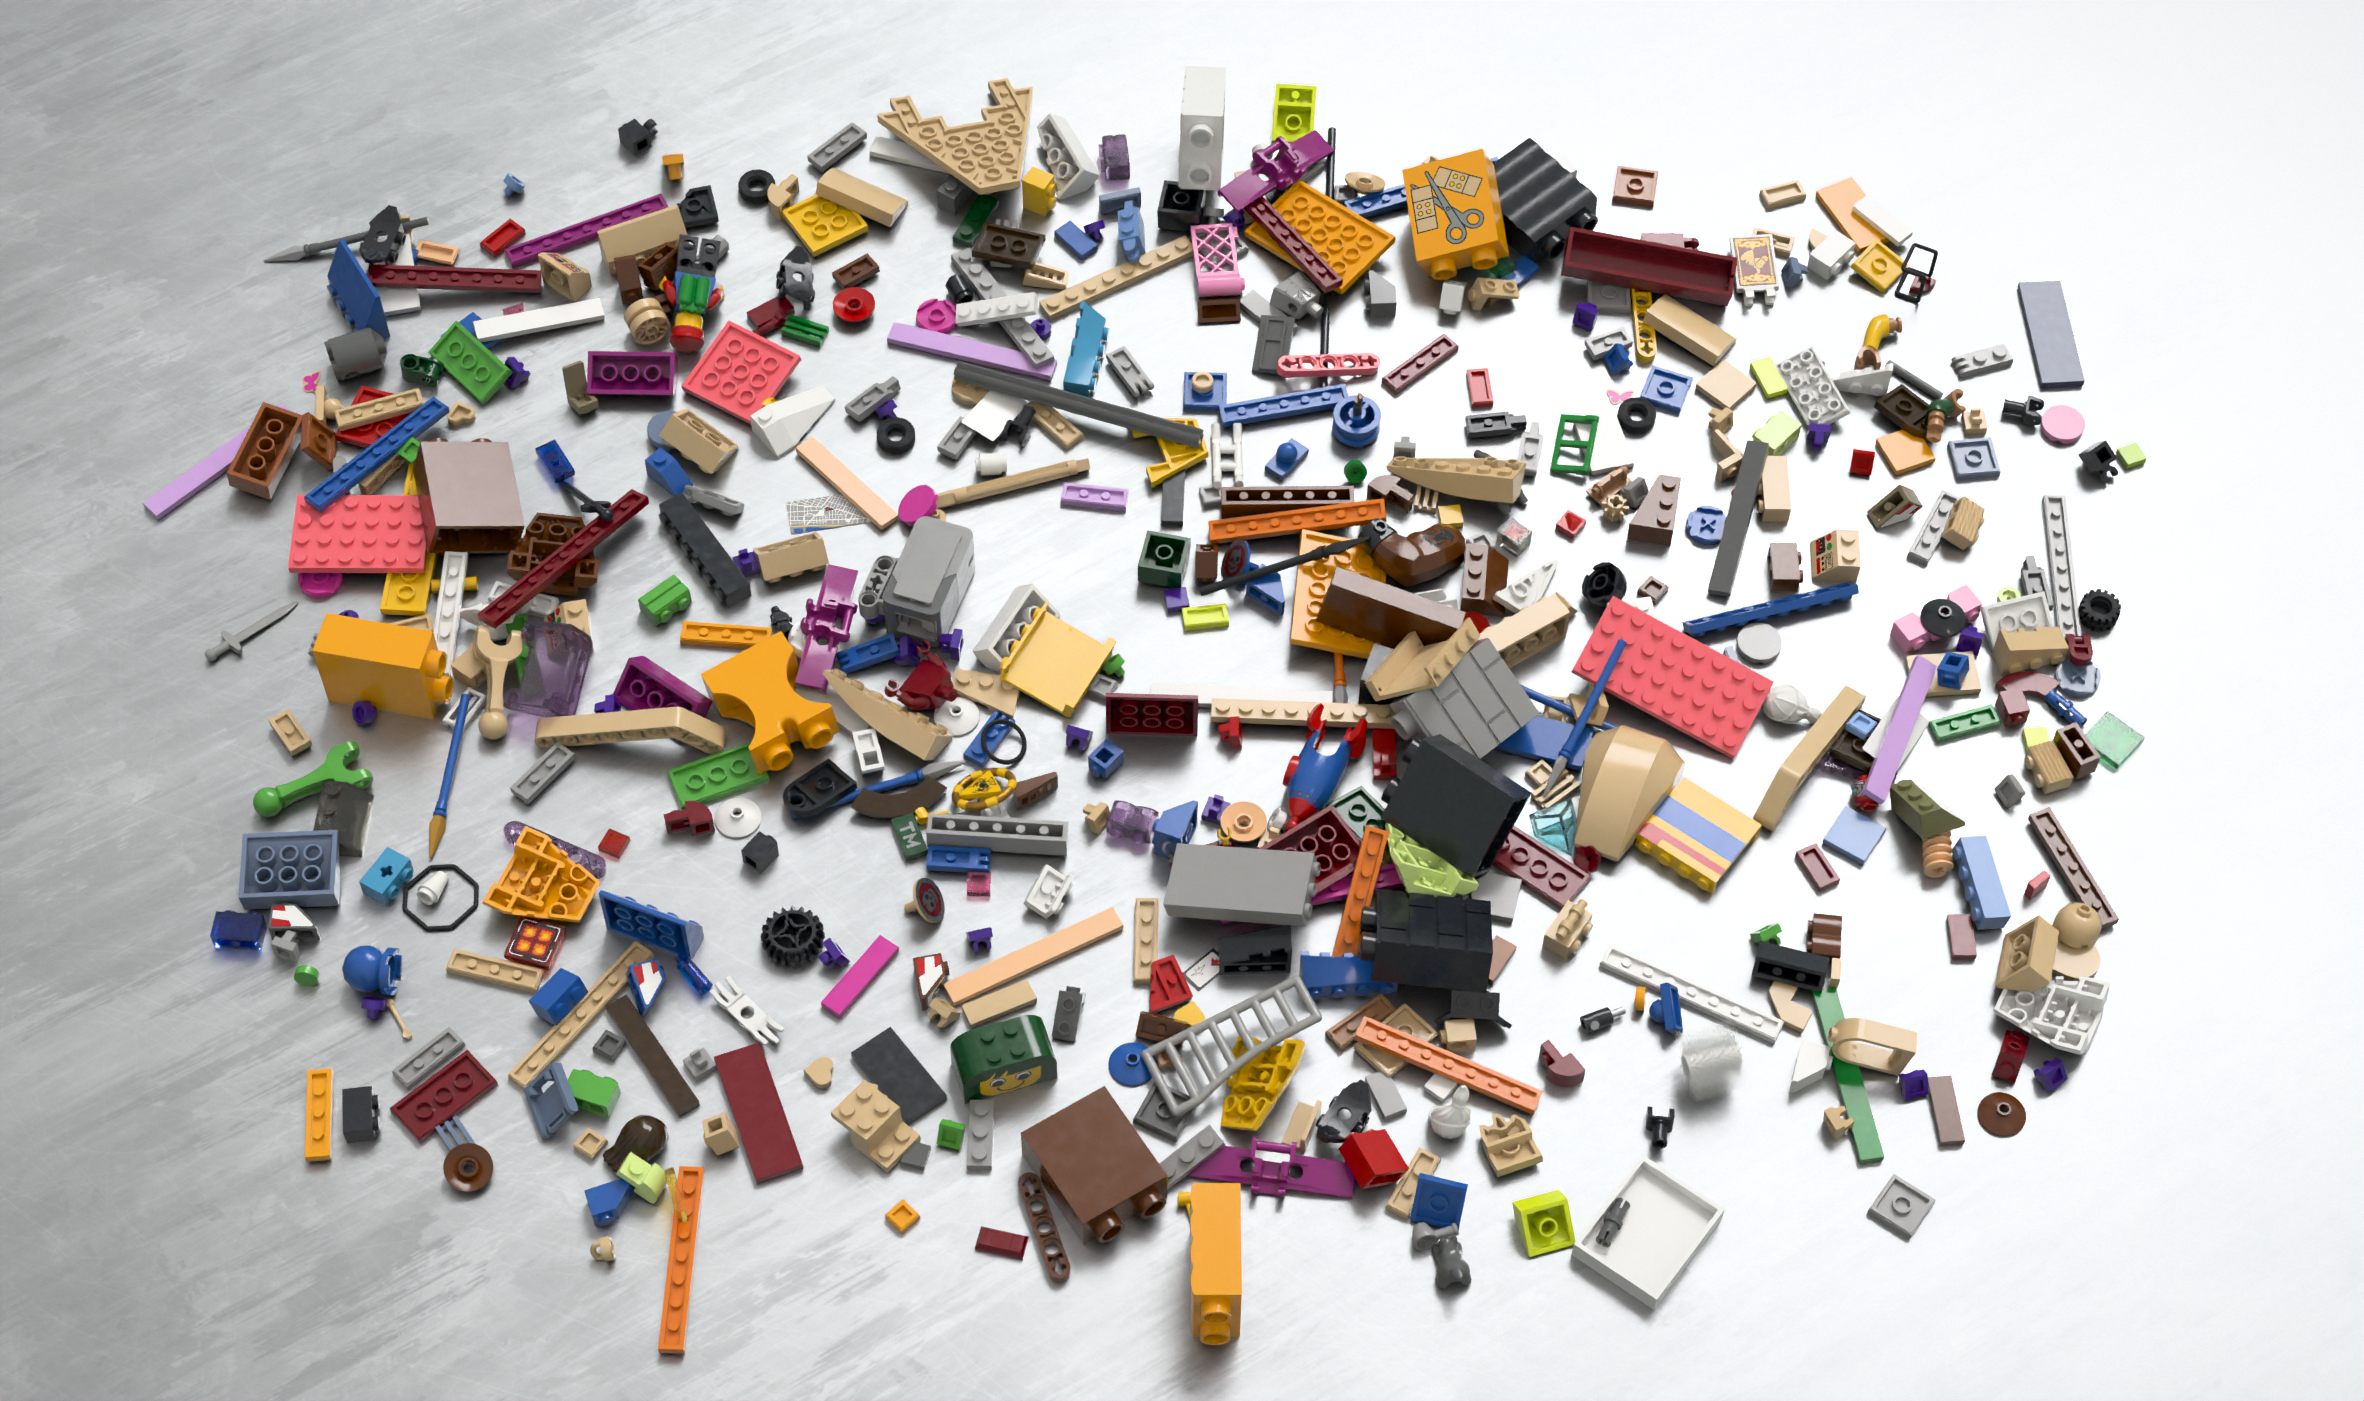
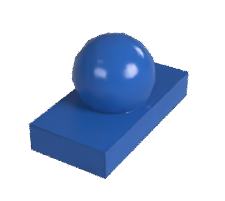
[1265,438,1309,480]
[1649,982,1683,1035]

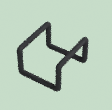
[1895,243,1938,303]

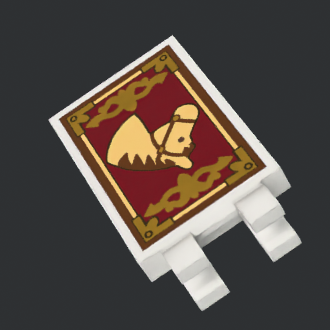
[1729,234,1780,306]

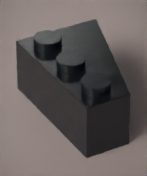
[1218,925,1292,975]

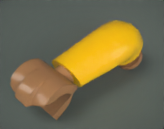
[1854,314,1902,370]

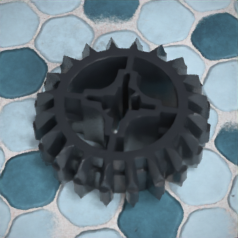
[760,905,825,968]

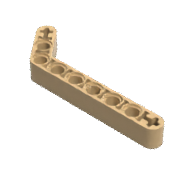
[1753,685,1866,832]
[534,707,726,754]

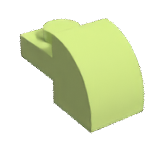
[616,1152,668,1204]

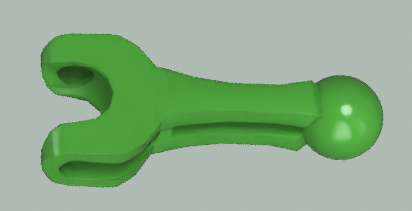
[253,741,373,817]

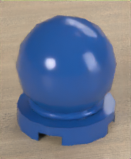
[342,945,402,996]

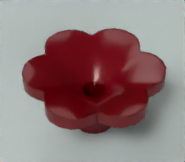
[1573,845,1601,873]

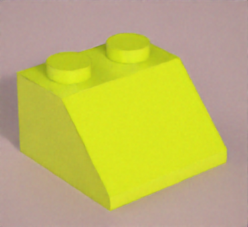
[1512,1189,1576,1257]

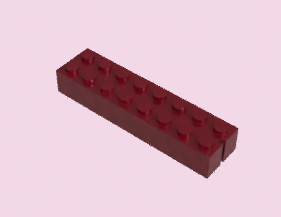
[1561,227,1738,306]

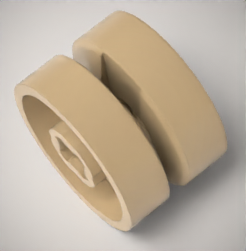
[624,298,670,345]

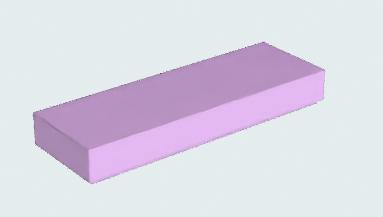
[1061,482,1129,512]

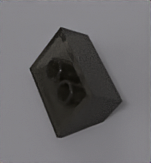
[313,781,375,857]

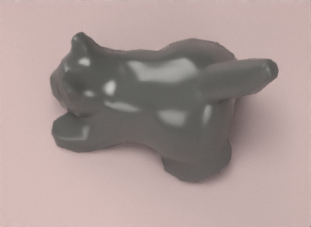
[1432,1236,1472,1288]

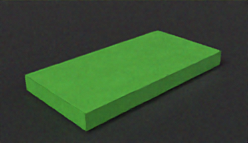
[428,321,513,405]
[667,742,770,810]

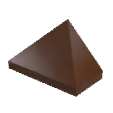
[1197,298,1241,323]

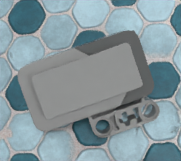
[858,516,975,648]

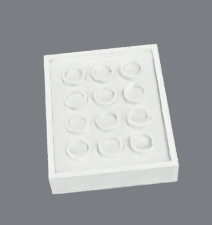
[1571,1155,1725,1310]

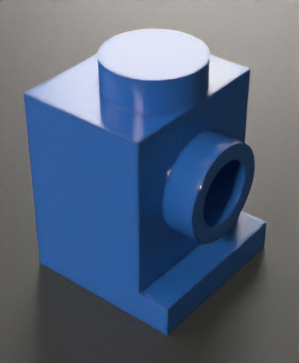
[1937,652,1970,690]
[1088,739,1124,779]

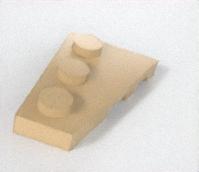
[952,668,1020,719]

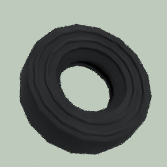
[738,169,776,204]
[1617,397,1657,434]
[877,417,916,454]

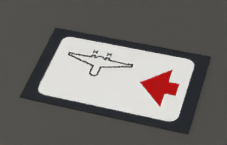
[1183,948,1219,991]

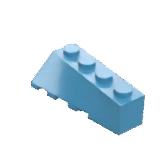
[1063,301,1110,397]

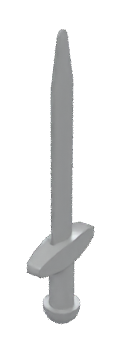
[205,601,298,661]

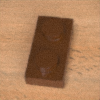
[832,253,880,290]
[1135,1011,1188,1047]

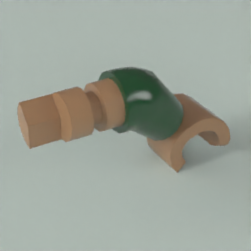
[1926,389,1966,443]

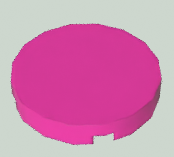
[916,299,957,334]
[898,485,938,526]
[298,573,344,599]

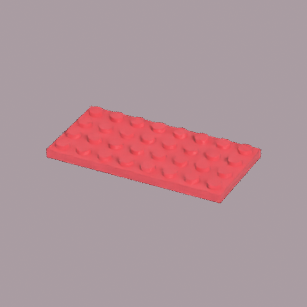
[1571,596,1774,759]

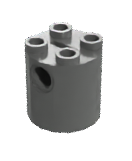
[324,327,388,381]

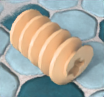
[1922,831,1954,878]

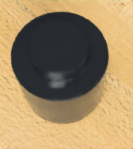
[945,275,974,304]

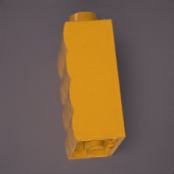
[1189,1183,1242,1345]

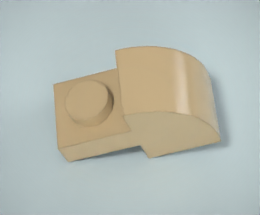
[768,174,800,221]

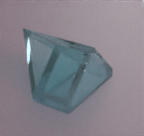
[1529,799,1577,855]

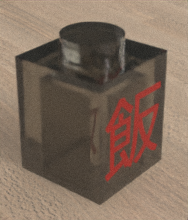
[1496,517,1532,558]

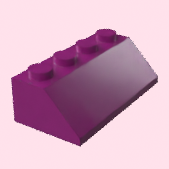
[587,351,678,396]
[613,656,713,743]

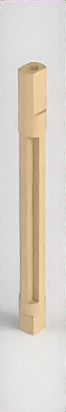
[936,458,1091,509]

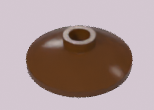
[1977,1092,2026,1137]
[443,1143,493,1192]

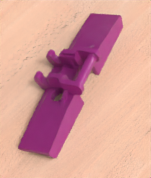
[1217,130,1334,212]
[795,564,858,694]
[1187,1137,1355,1198]

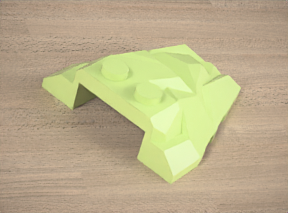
[1385,822,1479,897]

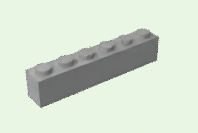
[926,813,1069,856]

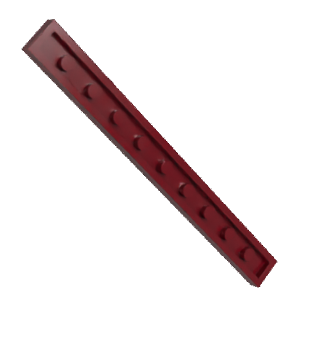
[478,489,649,629]

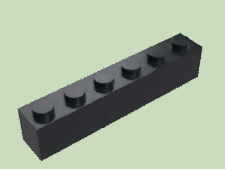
[658,493,752,608]

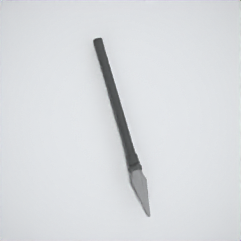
[264,217,429,262]

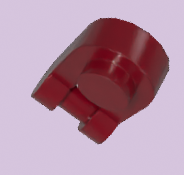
[2065,634,2093,666]

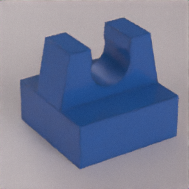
[1604,343,1633,374]

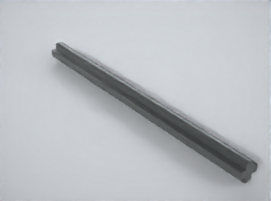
[953,361,1204,449]

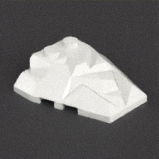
[1994,976,2110,1055]

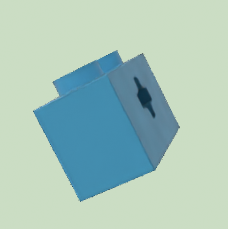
[359,847,414,906]

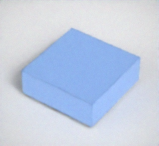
[1845,712,1877,740]

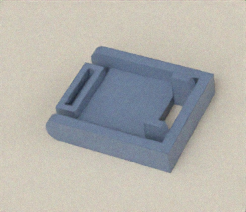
[523,1062,578,1139]

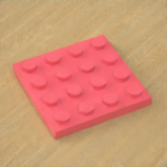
[681,321,801,425]

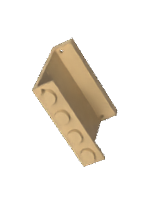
[1365,617,1481,701]

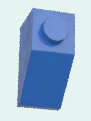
[645,447,693,497]
[1246,563,1285,616]
[584,1178,635,1226]

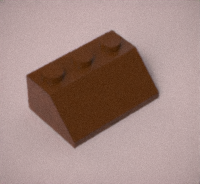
[1460,543,1509,617]

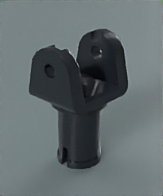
[2002,396,2045,426]
[1001,405,1036,447]
[1646,1106,1675,1149]

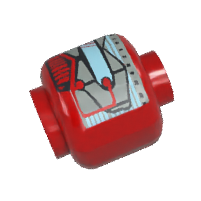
[1851,775,1879,811]

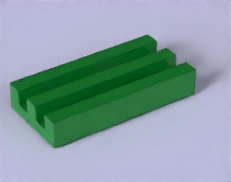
[781,314,829,347]

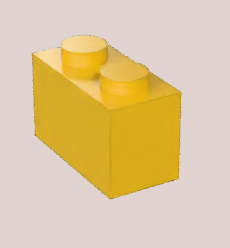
[1022,166,1057,216]

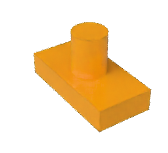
[662,153,684,180]

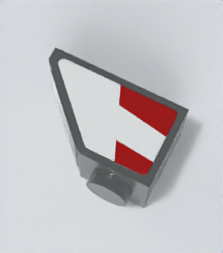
[268,902,321,940]

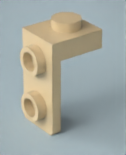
[1468,277,1520,311]
[1711,429,1743,482]

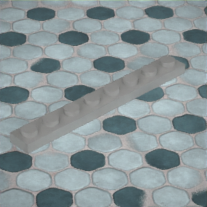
[951,247,1054,370]

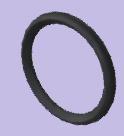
[981,719,1027,765]

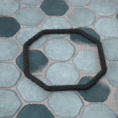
[402,864,479,931]

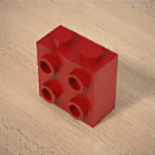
[1338,1129,1409,1189]

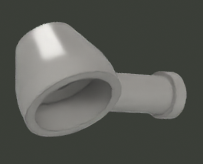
[1412,1222,1459,1251]

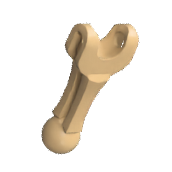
[472,626,522,740]

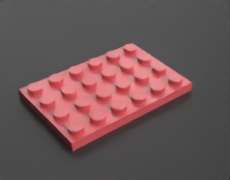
[288,495,427,573]

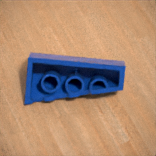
[1299,951,1398,1000]

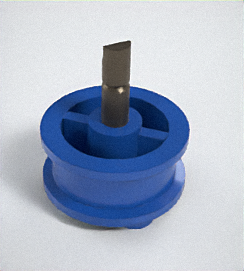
[1332,393,1381,447]

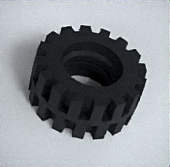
[2079,589,2121,632]

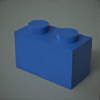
[529,968,588,1026]

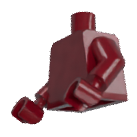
[884,640,957,711]

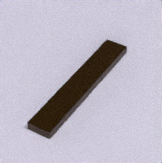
[606,994,700,1117]

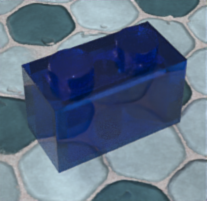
[210,910,267,951]

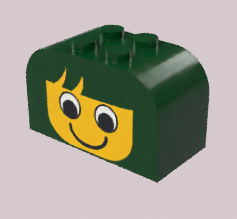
[950,1015,1058,1104]

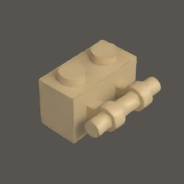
[1542,899,1593,960]

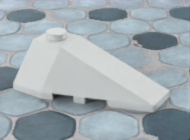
[750,386,835,458]

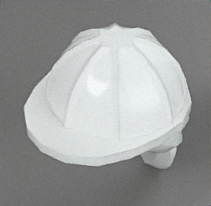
[1763,684,1822,724]
[1428,1085,1471,1139]

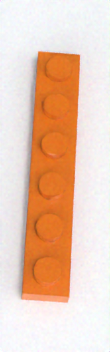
[1331,825,1389,957]

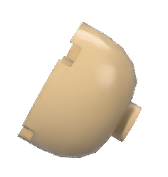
[2052,902,2102,948]

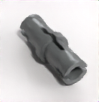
[1596,1198,1630,1247]

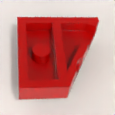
[1149,954,1193,1014]

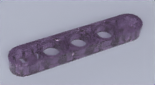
[503,821,607,879]

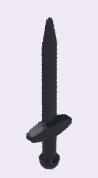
[558,479,613,522]

